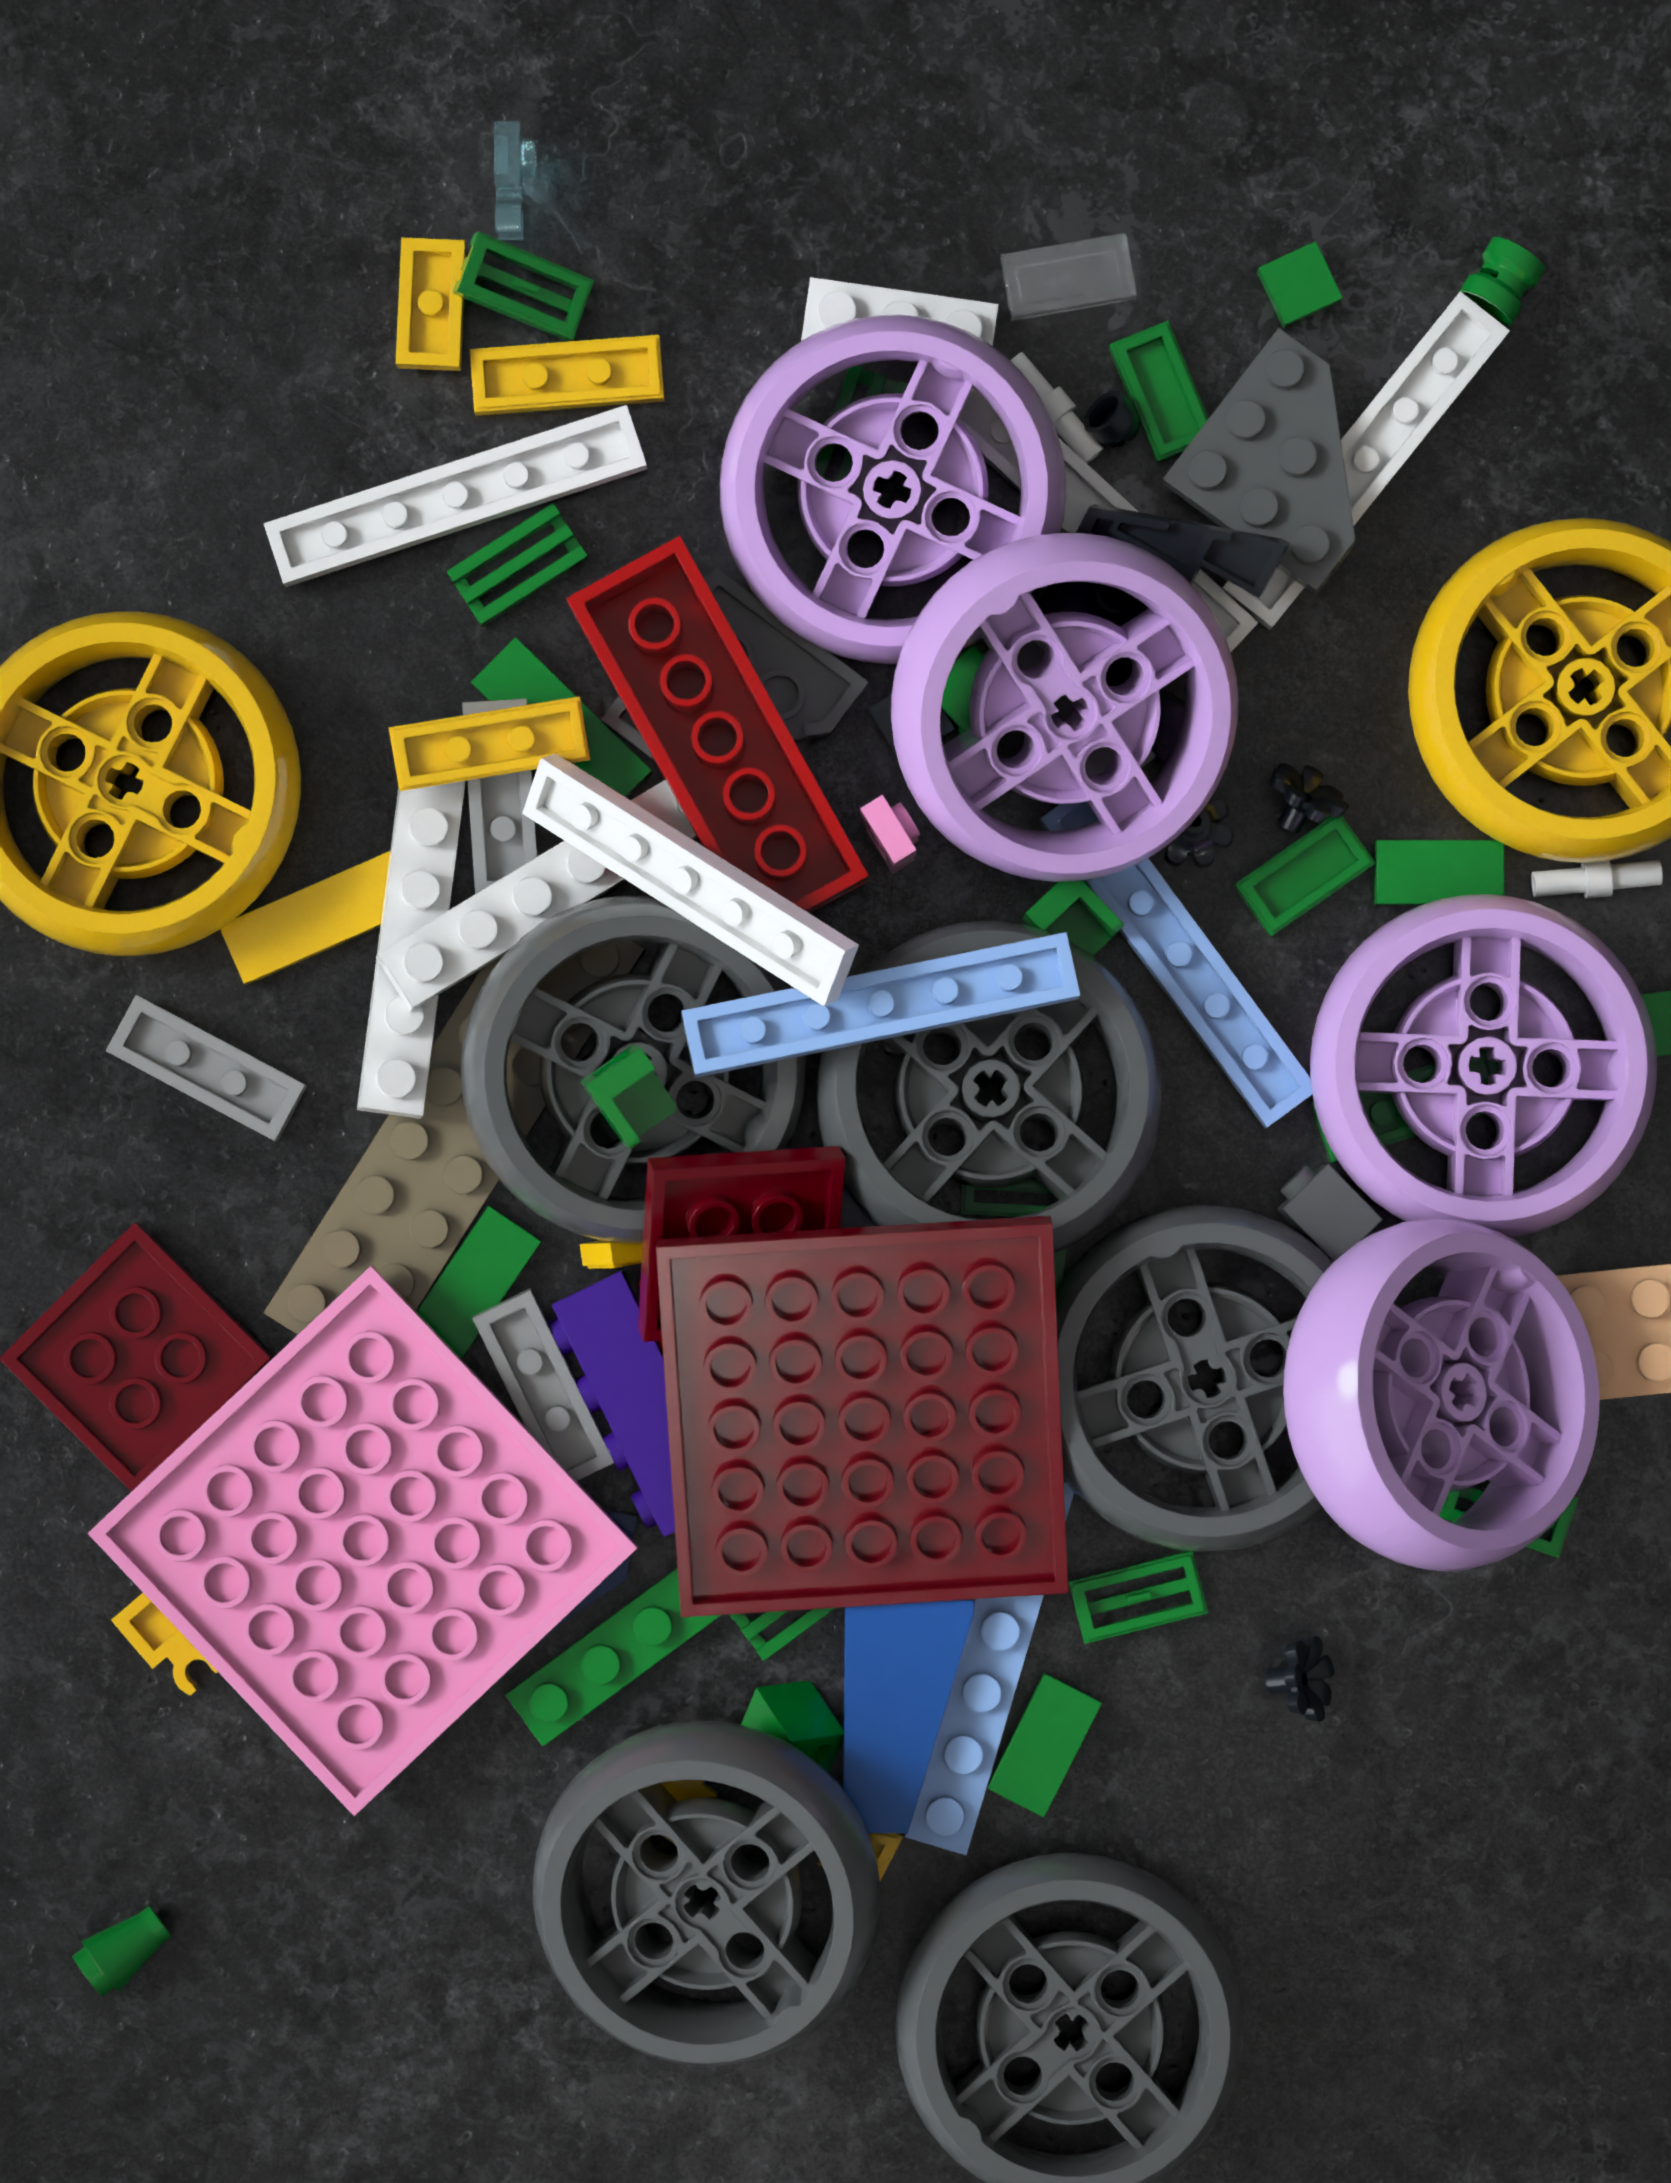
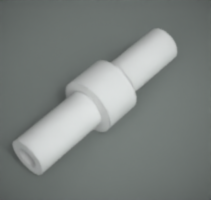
[1010,352,1104,464]
[1531,860,1663,899]

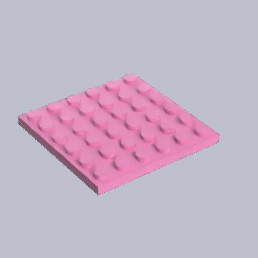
[88,1266,638,1816]

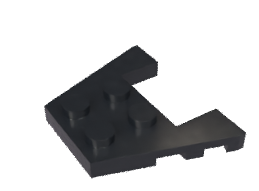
[1038,504,1290,762]

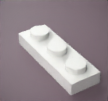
[801,277,999,346]

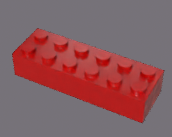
[566,536,869,914]

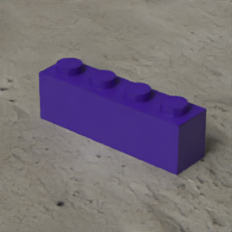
[547,1271,675,1537]

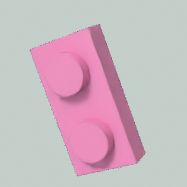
[859,795,920,874]

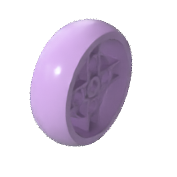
[720,314,1066,664]
[891,533,1239,882]
[1310,894,1657,1238]
[1283,1218,1600,1572]

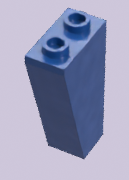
[843,1599,974,1833]

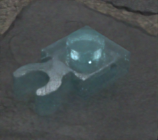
[494,121,536,240]

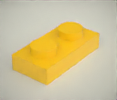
[396,237,467,371]

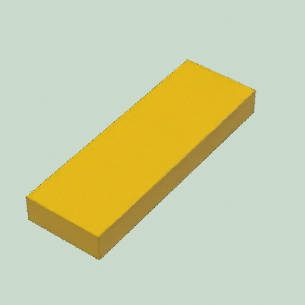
[470,335,665,416]
[388,696,590,791]
[220,851,390,985]

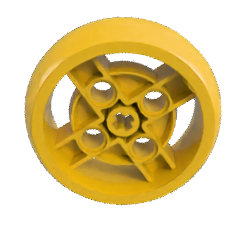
[1408,518,1671,863]
[0,612,301,956]

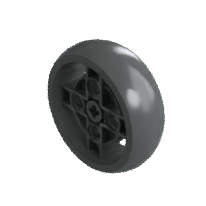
[461,896,808,1243]
[815,921,1162,1253]
[1055,1205,1333,1552]
[533,1720,880,2066]
[896,1853,1244,2183]

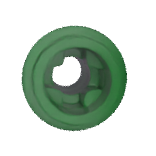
[72,1906,172,1997]

